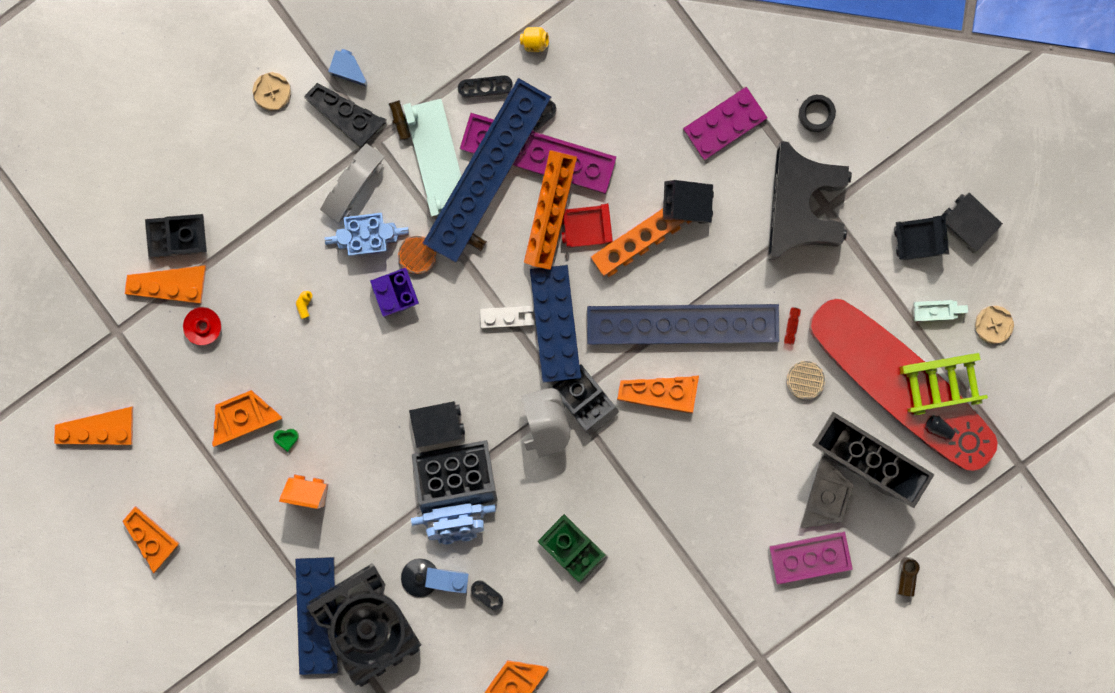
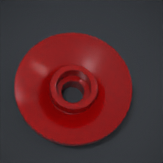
[183,307,221,345]

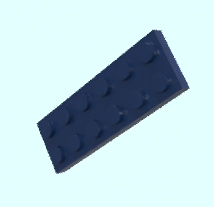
[530,265,581,383]
[295,557,338,675]

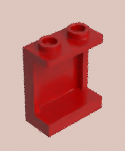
[561,203,613,248]

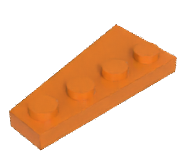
[124,265,206,304]
[54,406,133,445]

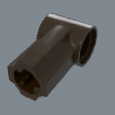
[897,557,920,597]

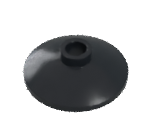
[401,558,437,597]

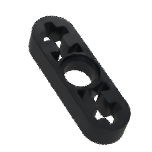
[458,75,513,98]

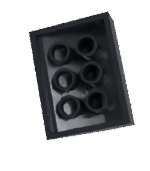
[412,440,498,515]

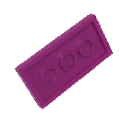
[683,86,768,160]
[769,531,853,584]

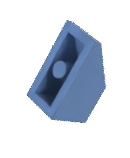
[328,49,367,87]
[425,567,469,593]

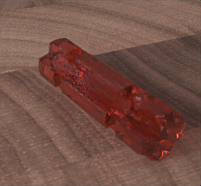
[784,307,801,345]

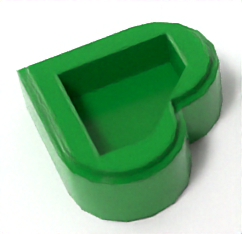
[273,429,299,452]

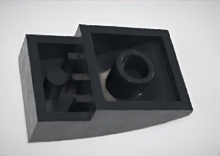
[145,214,207,259]
[551,364,619,436]

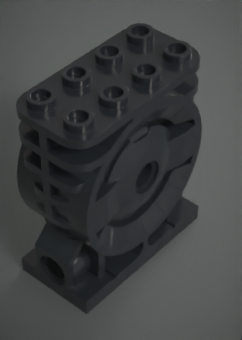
[306,563,422,687]

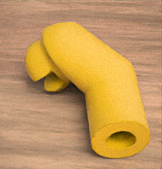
[295,291,313,319]

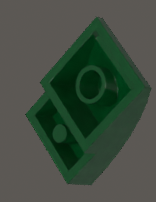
[537,514,607,583]

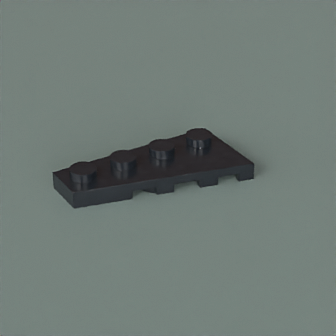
[304,83,387,148]

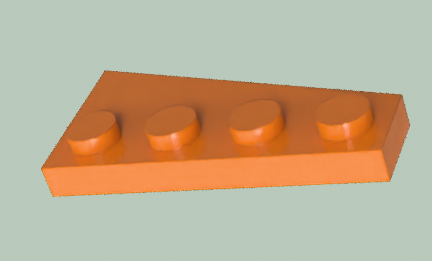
[617,375,699,414]

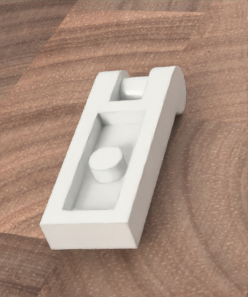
[480,306,534,328]

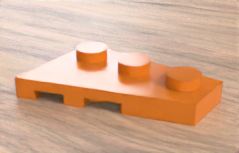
[122,506,180,573]

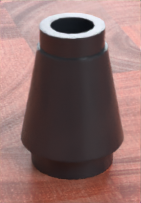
[925,415,956,440]

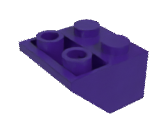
[370,268,419,318]

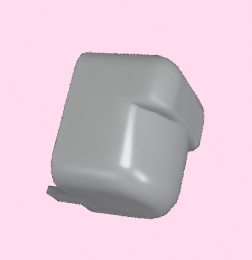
[522,388,570,458]

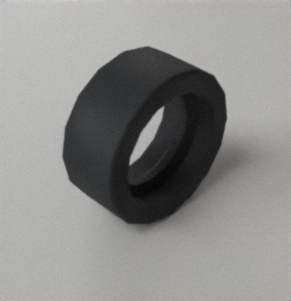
[798,94,836,132]

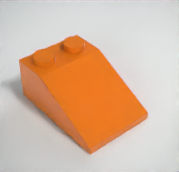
[279,474,328,509]

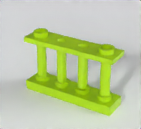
[900,353,988,415]

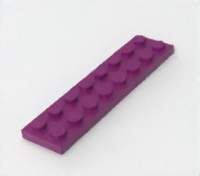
[459,113,617,194]

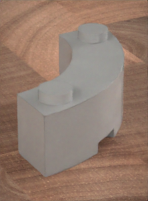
[320,144,385,223]

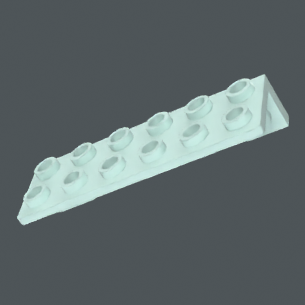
[403,99,461,218]

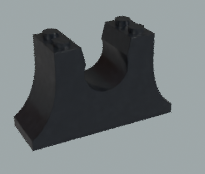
[768,141,852,260]
[812,412,935,508]

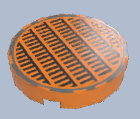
[398,236,436,274]

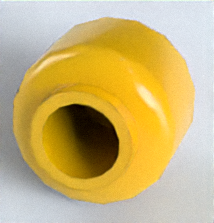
[520,27,549,52]

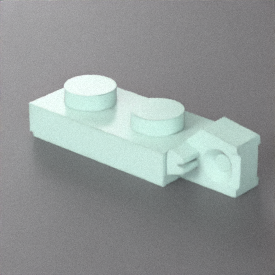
[913,300,968,321]

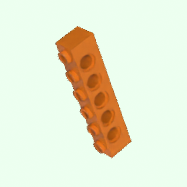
[524,150,577,270]
[590,208,692,277]

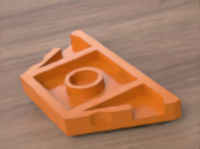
[212,390,283,447]
[485,660,549,693]

